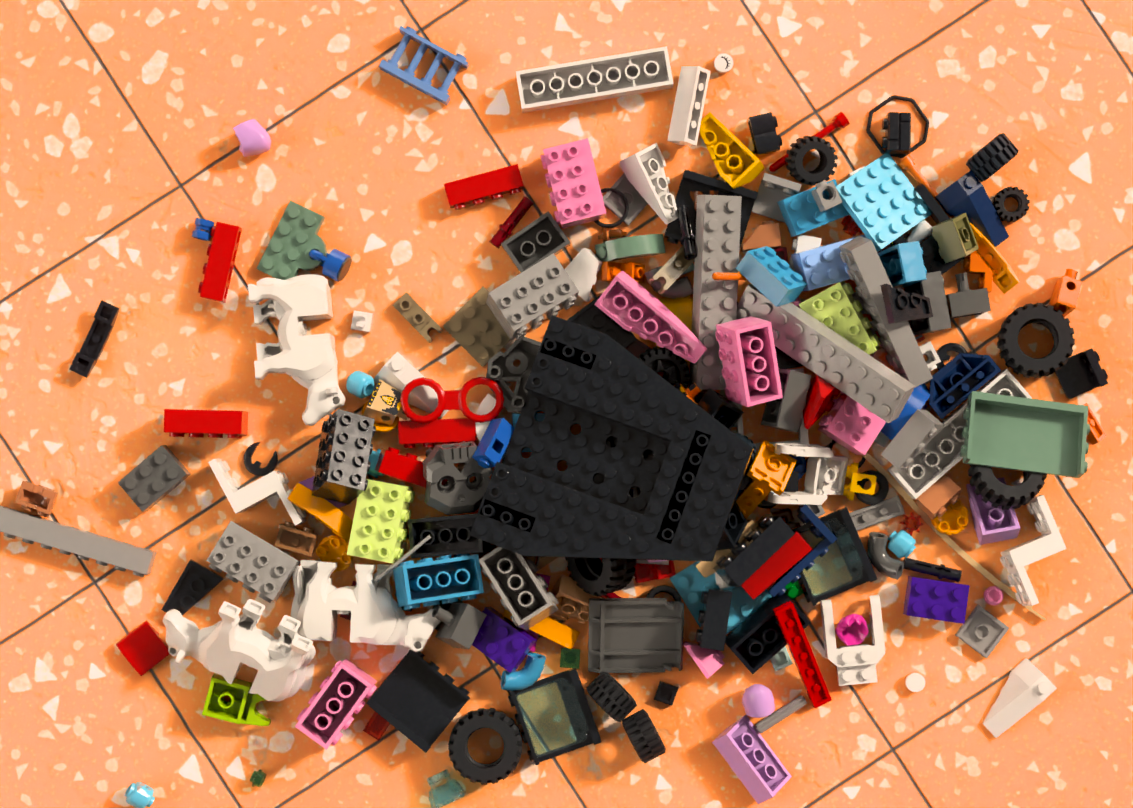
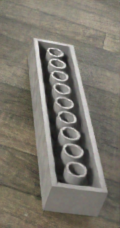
[689,195,742,390]
[736,284,915,423]

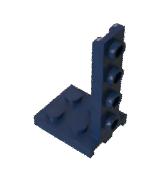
[768,504,838,597]

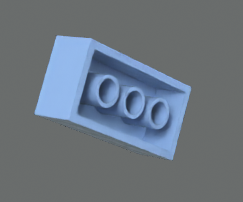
[791,234,868,291]

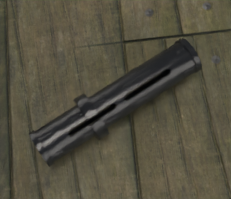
[677,205,697,260]
[903,558,962,582]

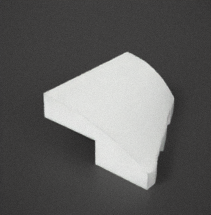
[565,248,602,302]

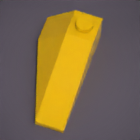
[699,112,765,189]

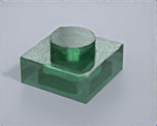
[560,647,580,669]

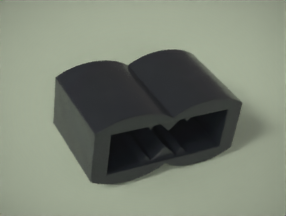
[747,112,782,156]

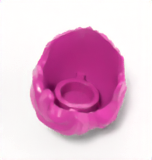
[835,614,869,646]

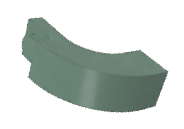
[595,234,666,262]

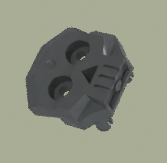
[486,336,541,412]
[422,441,493,515]

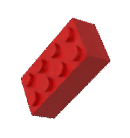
[164,409,248,439]

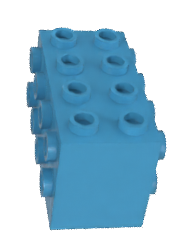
[393,553,484,610]

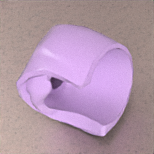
[233,119,271,157]
[742,684,775,718]

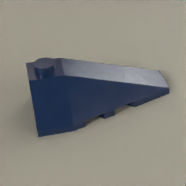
[935,170,1009,247]

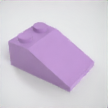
[966,477,1021,545]

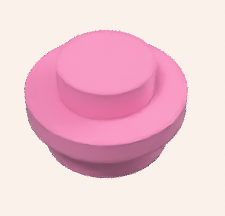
[984,586,1003,605]

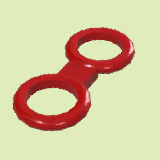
[400,377,504,424]

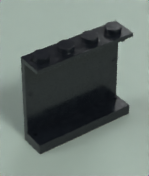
[664,170,758,250]
[366,650,470,753]

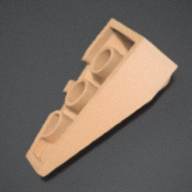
[550,574,602,624]

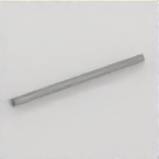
[374,535,431,582]

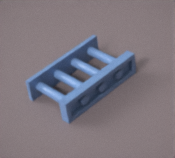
[379,26,469,105]

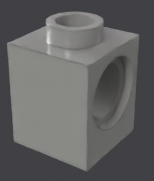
[811,180,842,212]

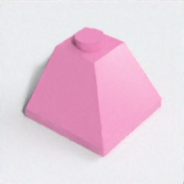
[683,641,725,679]

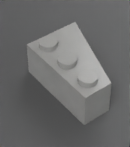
[881,409,944,469]

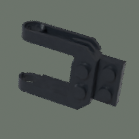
[894,183,965,275]

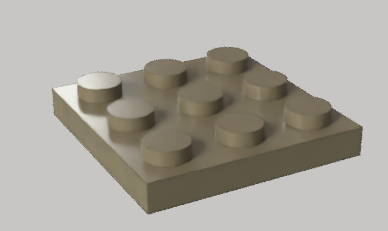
[442,286,510,367]

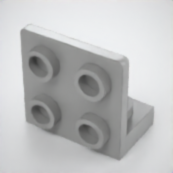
[752,173,802,223]

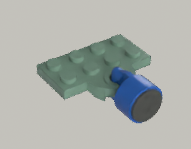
[256,200,352,282]

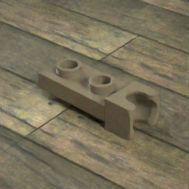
[648,246,695,294]
[393,292,443,343]

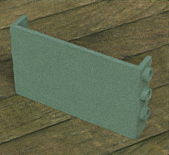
[960,391,1090,478]

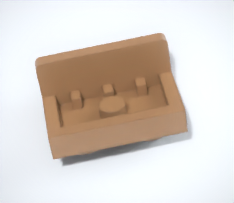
[275,521,318,557]

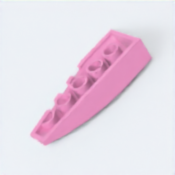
[594,271,707,364]

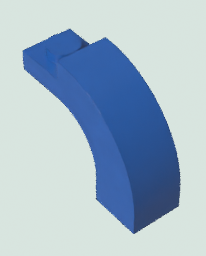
[881,384,930,440]

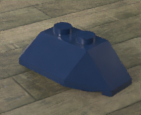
[929,353,1001,419]

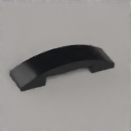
[69,300,120,378]

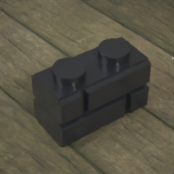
[882,112,911,155]

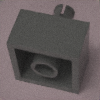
[946,273,991,319]
[432,603,487,649]

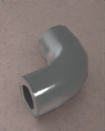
[645,266,693,299]
[867,532,904,580]

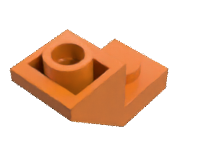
[963,252,993,293]
[602,261,645,283]

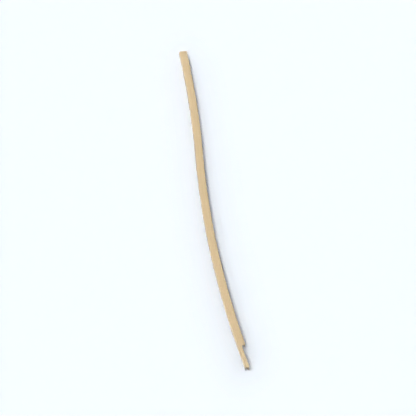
[862,452,1047,621]

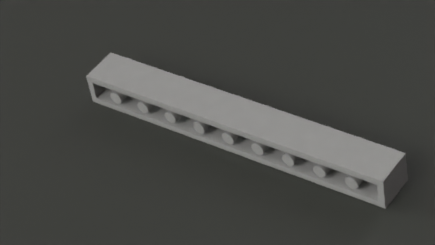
[0,505,157,577]

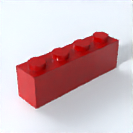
[444,164,524,210]
[198,222,242,303]
[398,418,477,448]
[375,447,447,488]
[741,530,812,600]

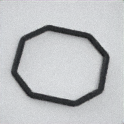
[866,95,929,158]

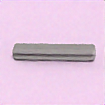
[755,695,807,733]

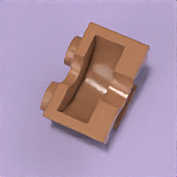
[15,481,58,518]

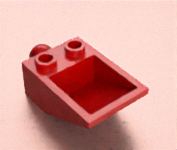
[802,375,841,429]

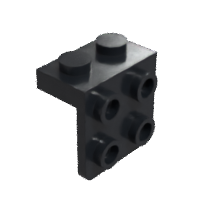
[1055,348,1108,399]

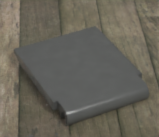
[588,598,684,673]

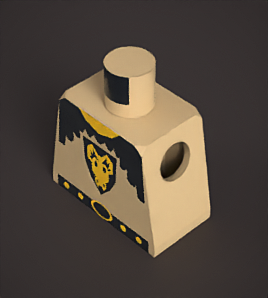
[363,379,408,425]

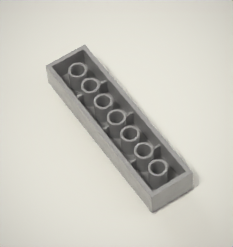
[839,236,933,387]

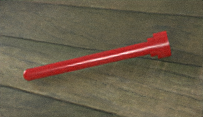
[769,112,850,172]

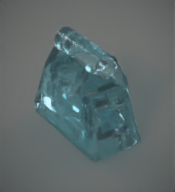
[427,769,466,808]

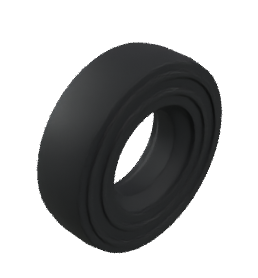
[855,470,889,505]

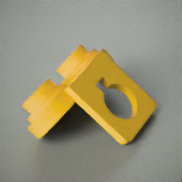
[843,462,877,501]

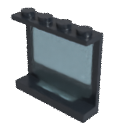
[792,507,877,606]
[508,667,601,765]

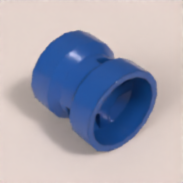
[191,218,214,241]

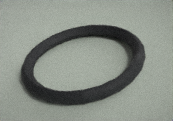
[594,188,629,228]

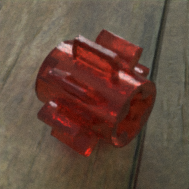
[841,215,863,237]
[898,512,924,536]

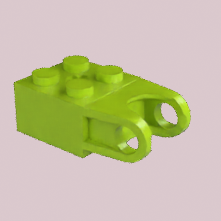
[202,673,271,726]

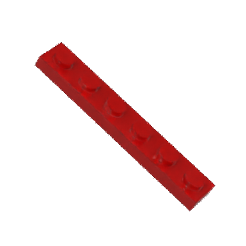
[773,601,832,709]

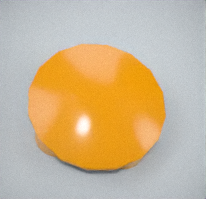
[931,499,969,535]
[316,535,353,573]

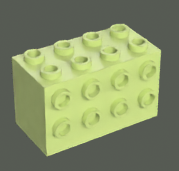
[799,281,881,355]
[347,479,415,563]

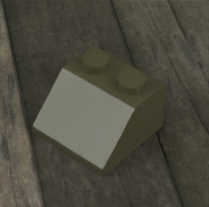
[932,213,979,263]

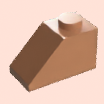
[741,220,781,252]

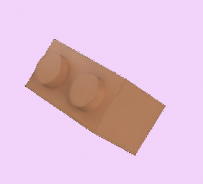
[916,474,961,520]

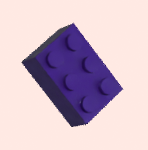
[903,576,970,624]
[472,606,537,673]

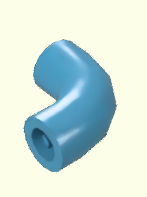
[501,653,546,691]

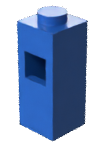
[473,418,515,469]

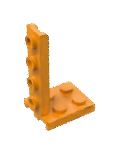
[735,440,797,519]

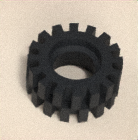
[992,186,1030,223]

